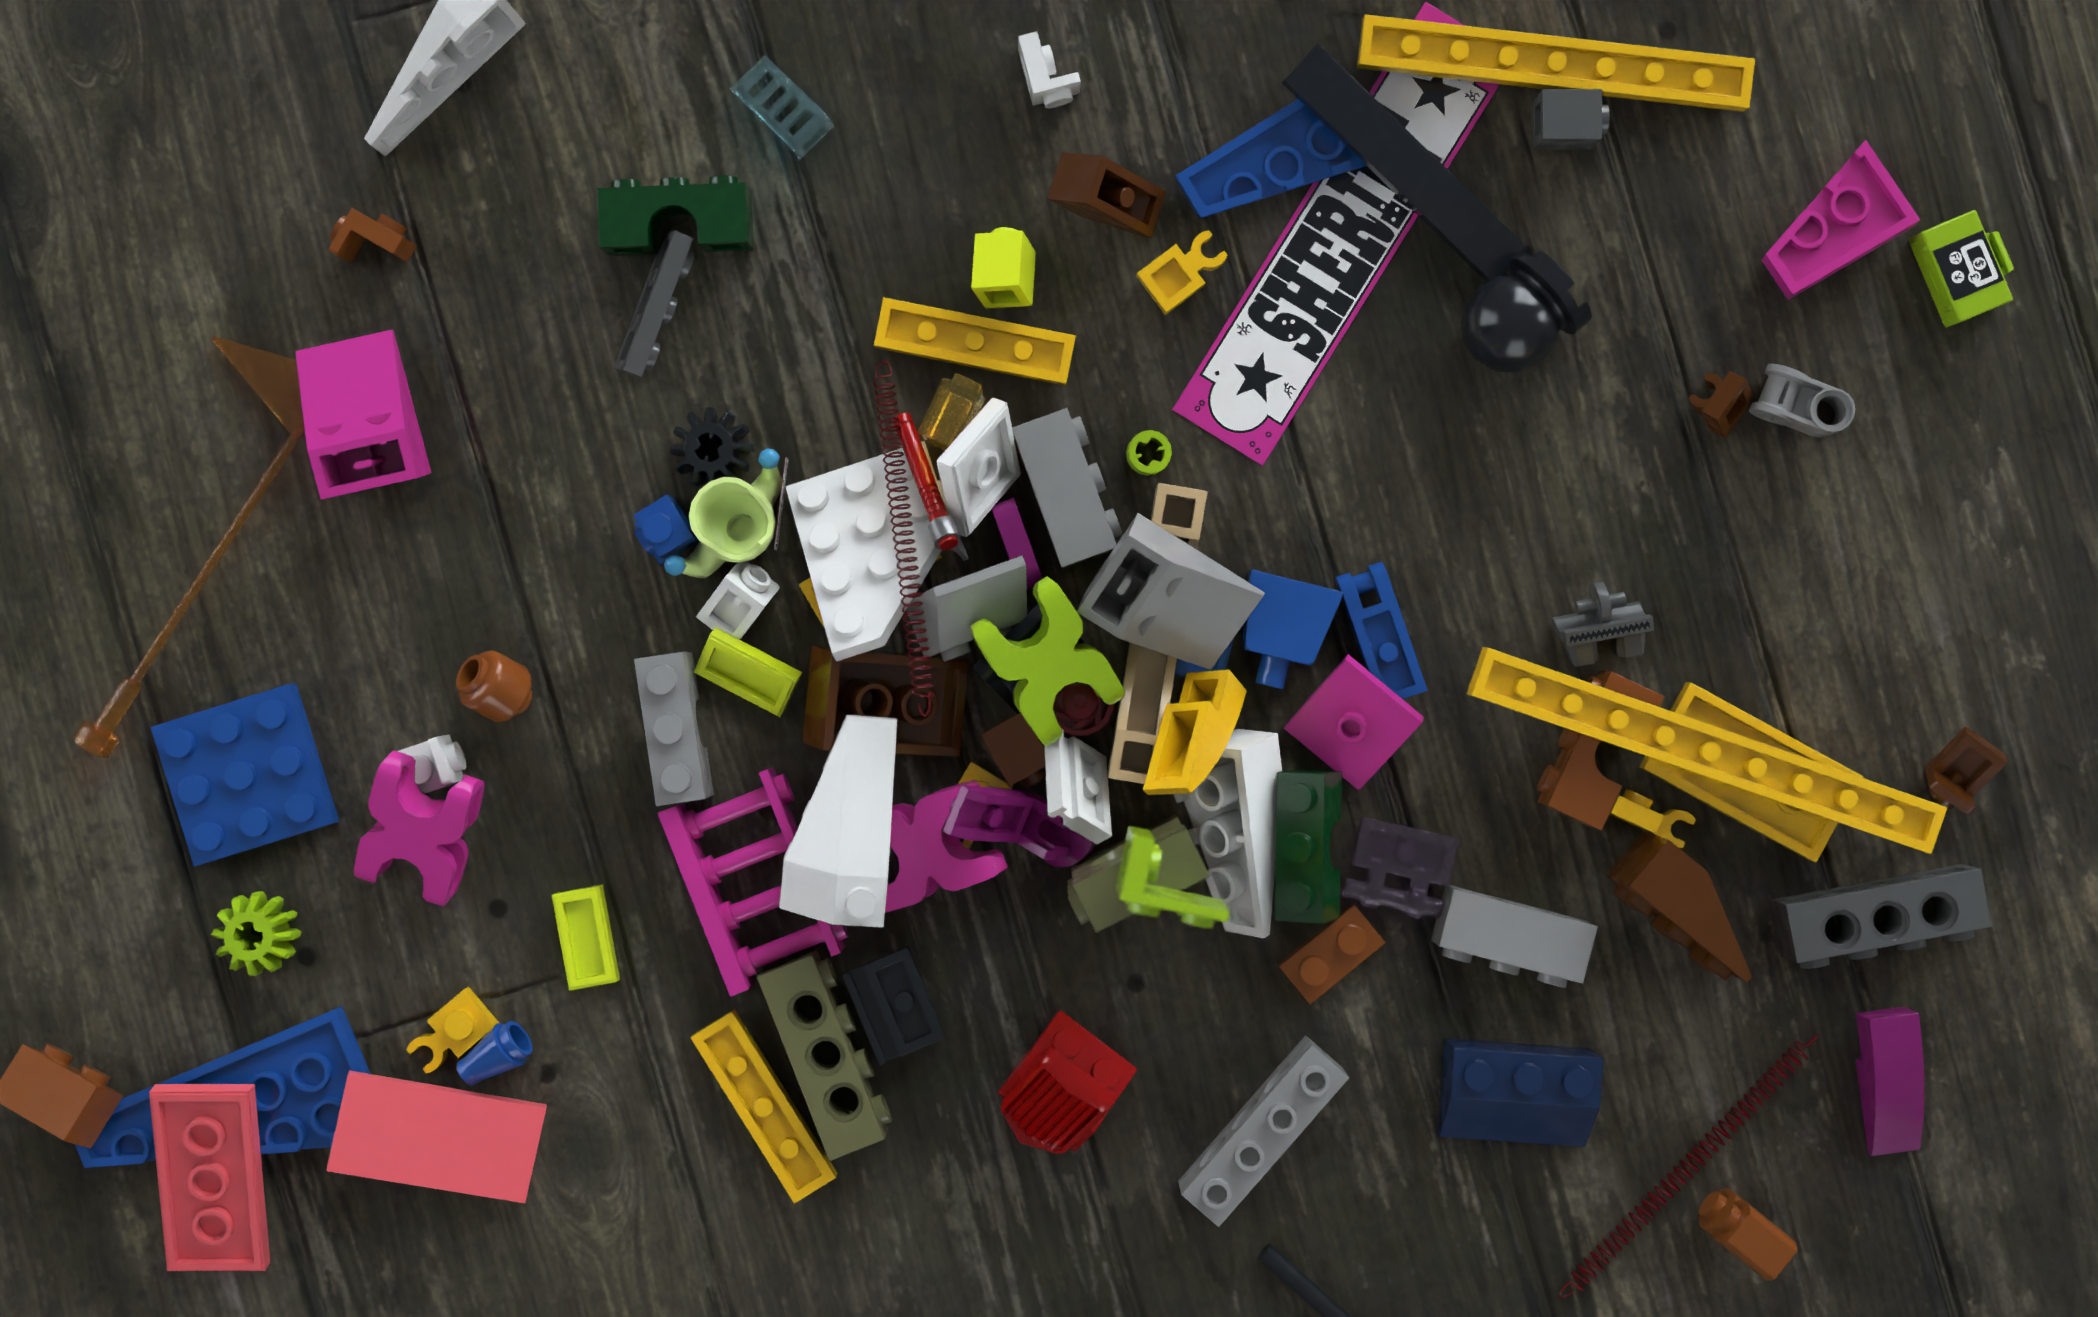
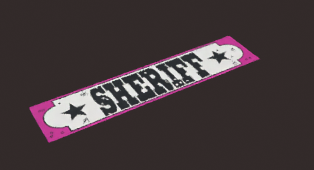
[1172,2,1500,466]

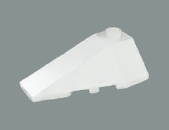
[364,0,526,156]
[779,715,897,927]
[1173,729,1282,938]

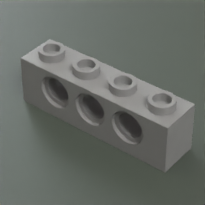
[1178,1035,1349,1227]

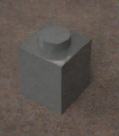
[1532,89,1610,150]

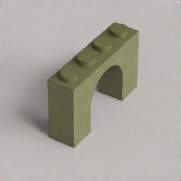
[1067,814,1210,932]

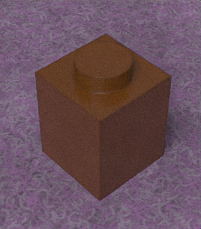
[980,712,1046,789]

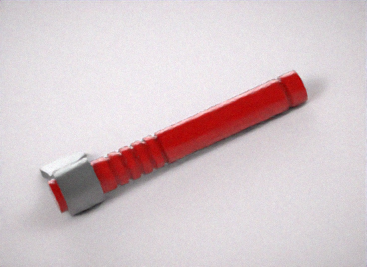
[893,413,968,561]

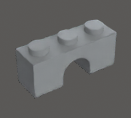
[634,652,714,806]

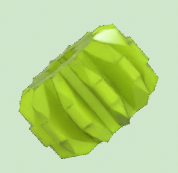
[211,891,302,976]

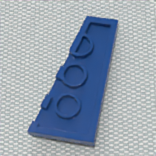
[1174,99,1367,219]

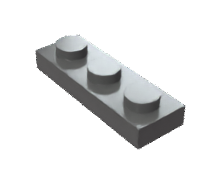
[613,231,694,377]

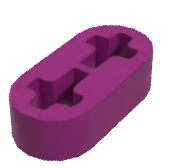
[992,497,1042,591]

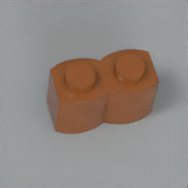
[1698,1188,1797,1280]

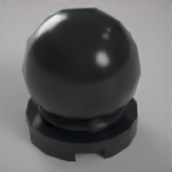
[1461,246,1592,373]

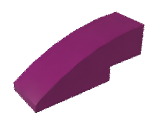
[1855,1007,1924,1156]

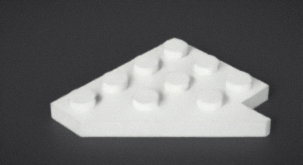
[785,441,949,662]

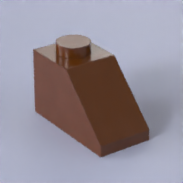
[1047,152,1166,238]

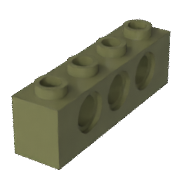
[757,949,892,1161]

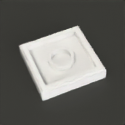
[936,397,1021,537]

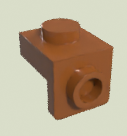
[328,208,417,263]

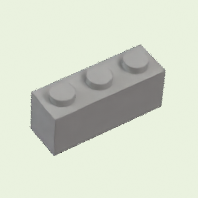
[1012,408,1123,569]
[1431,884,1598,988]

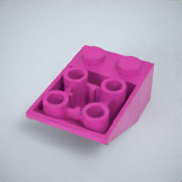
[295,330,432,500]

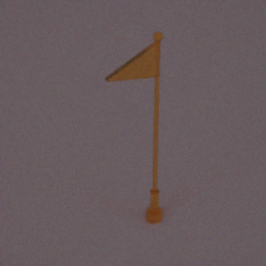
[72,336,305,758]

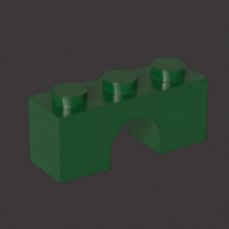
[597,175,754,256]
[1275,770,1342,924]

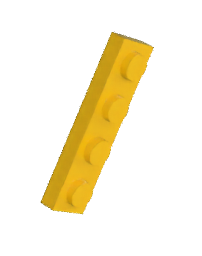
[874,297,1076,386]
[690,1009,838,1204]

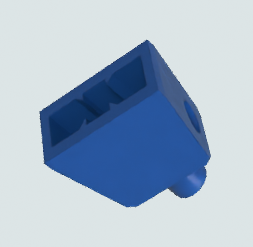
[1241,570,1343,690]

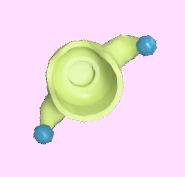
[664,448,782,578]

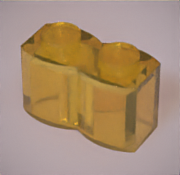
[917,373,987,451]

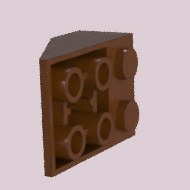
[1605,832,1752,983]

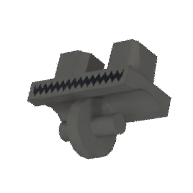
[1552,582,1654,667]

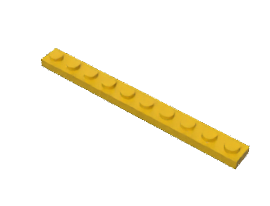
[1467,647,1948,854]

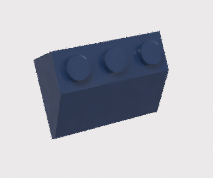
[1438,1038,1603,1147]

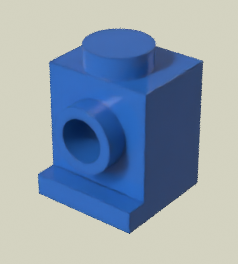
[633,495,699,565]

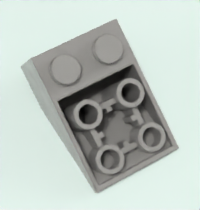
[1077,513,1265,670]

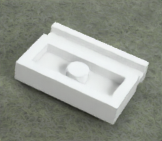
[1044,728,1112,844]

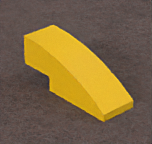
[1143,670,1247,795]

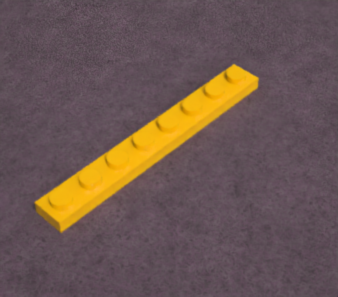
[1357,14,1755,112]

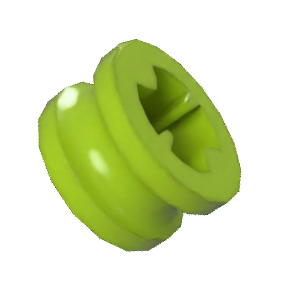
[1126,430,1172,476]

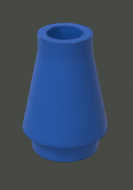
[457,1021,533,1086]

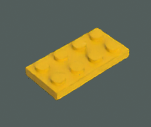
[1639,682,1864,862]

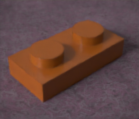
[1278,903,1385,1004]

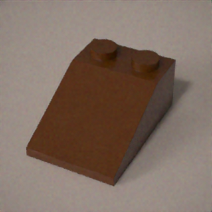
[802,645,969,757]

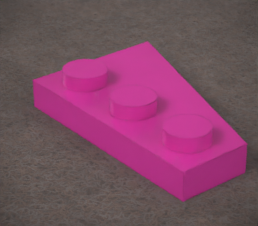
[1762,140,1920,300]

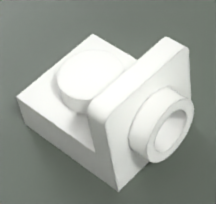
[1018,31,1081,108]
[696,561,780,640]
[398,735,466,794]

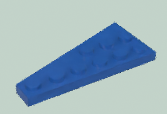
[75,1006,371,1168]

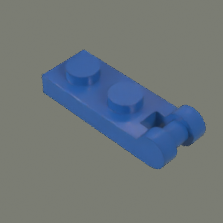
[1335,562,1428,699]

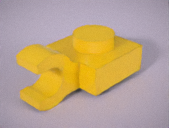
[1609,789,1696,848]

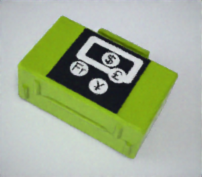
[1908,210,2014,328]

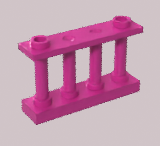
[657,767,849,997]

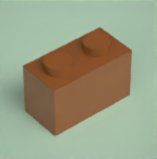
[0,1043,124,1149]

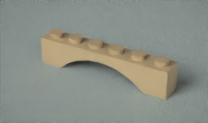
[1107,483,1208,784]

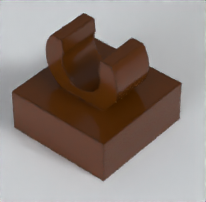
[1688,371,1754,438]

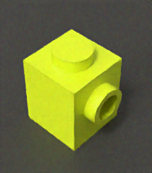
[971,227,1036,309]

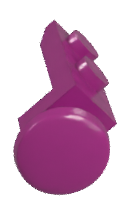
[943,785,1094,867]

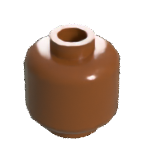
[456,650,532,723]

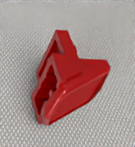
[997,1010,1138,1154]

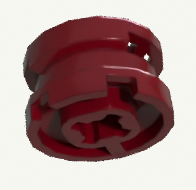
[1053,682,1114,736]

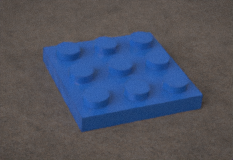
[150,683,340,867]

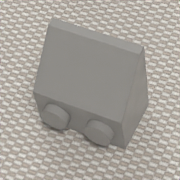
[906,556,1027,662]

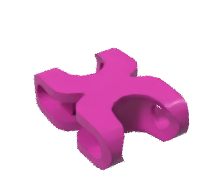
[354,750,484,907]
[885,780,1008,912]

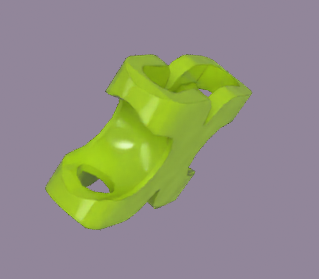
[970,576,1125,747]

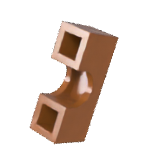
[1537,671,1665,831]

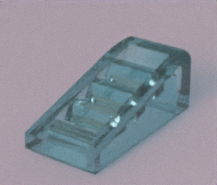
[730,55,834,160]

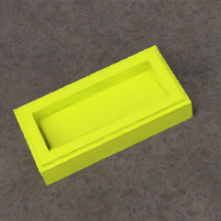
[694,627,802,717]
[552,884,620,991]

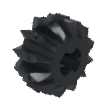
[670,407,755,488]

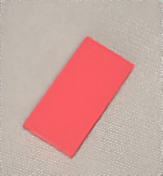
[326,1070,547,1203]
[149,1084,270,1271]

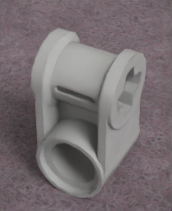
[1749,364,1855,438]

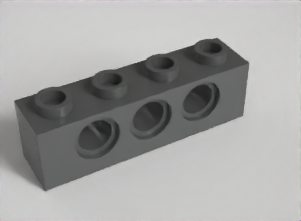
[1771,864,1992,969]

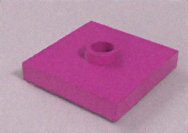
[1284,654,1424,790]

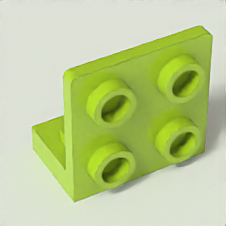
[1116,826,1230,928]

